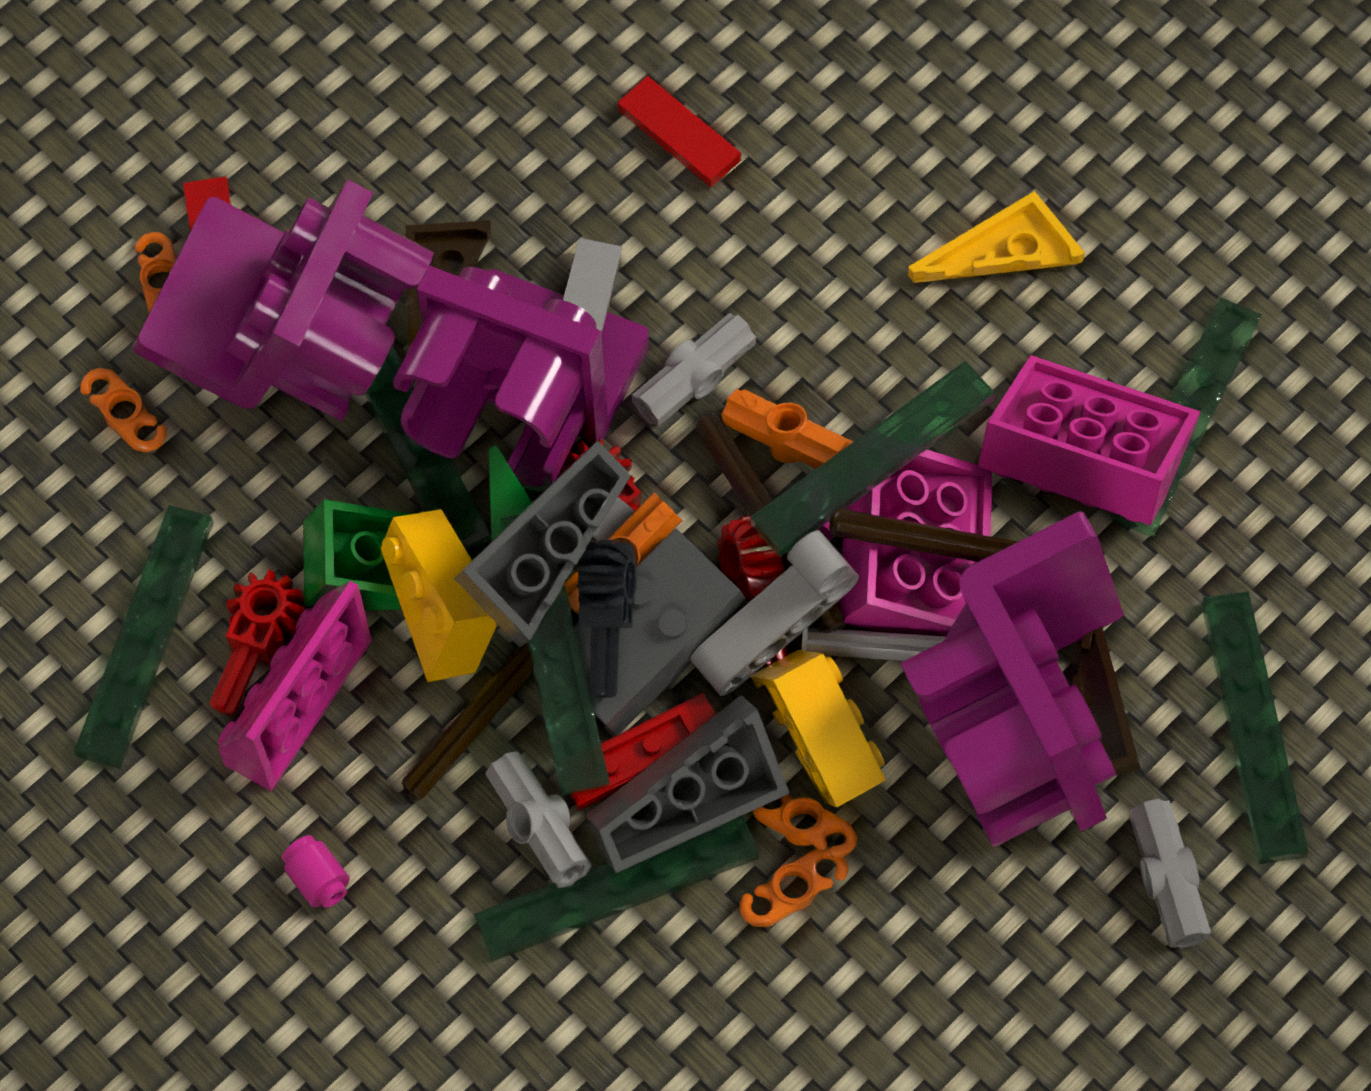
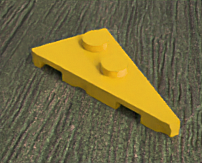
[908,191,1085,283]

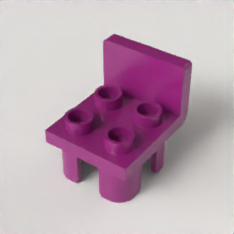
[133,179,434,421]
[393,265,649,491]
[900,512,1124,848]

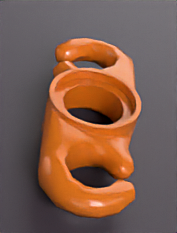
[134,232,177,313]
[80,368,167,453]
[752,794,858,858]
[739,848,849,927]

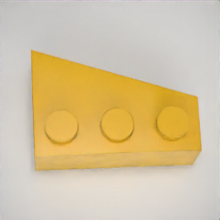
[380,509,497,682]
[750,650,886,807]

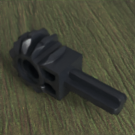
[577,539,638,698]

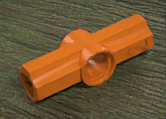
[722,389,856,478]
[558,492,683,615]

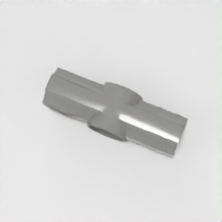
[632,313,756,427]
[485,751,592,888]
[1129,799,1211,949]

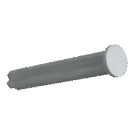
[801,627,945,661]

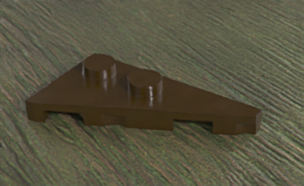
[405,220,492,349]
[1071,626,1141,775]

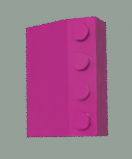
[978,355,1201,526]
[839,434,993,637]
[218,581,372,792]

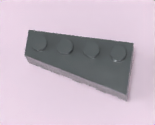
[454,441,631,647]
[586,695,789,873]

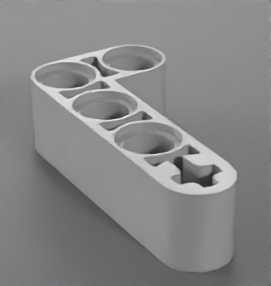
[690,530,859,696]

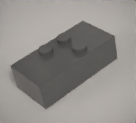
[542,528,749,736]

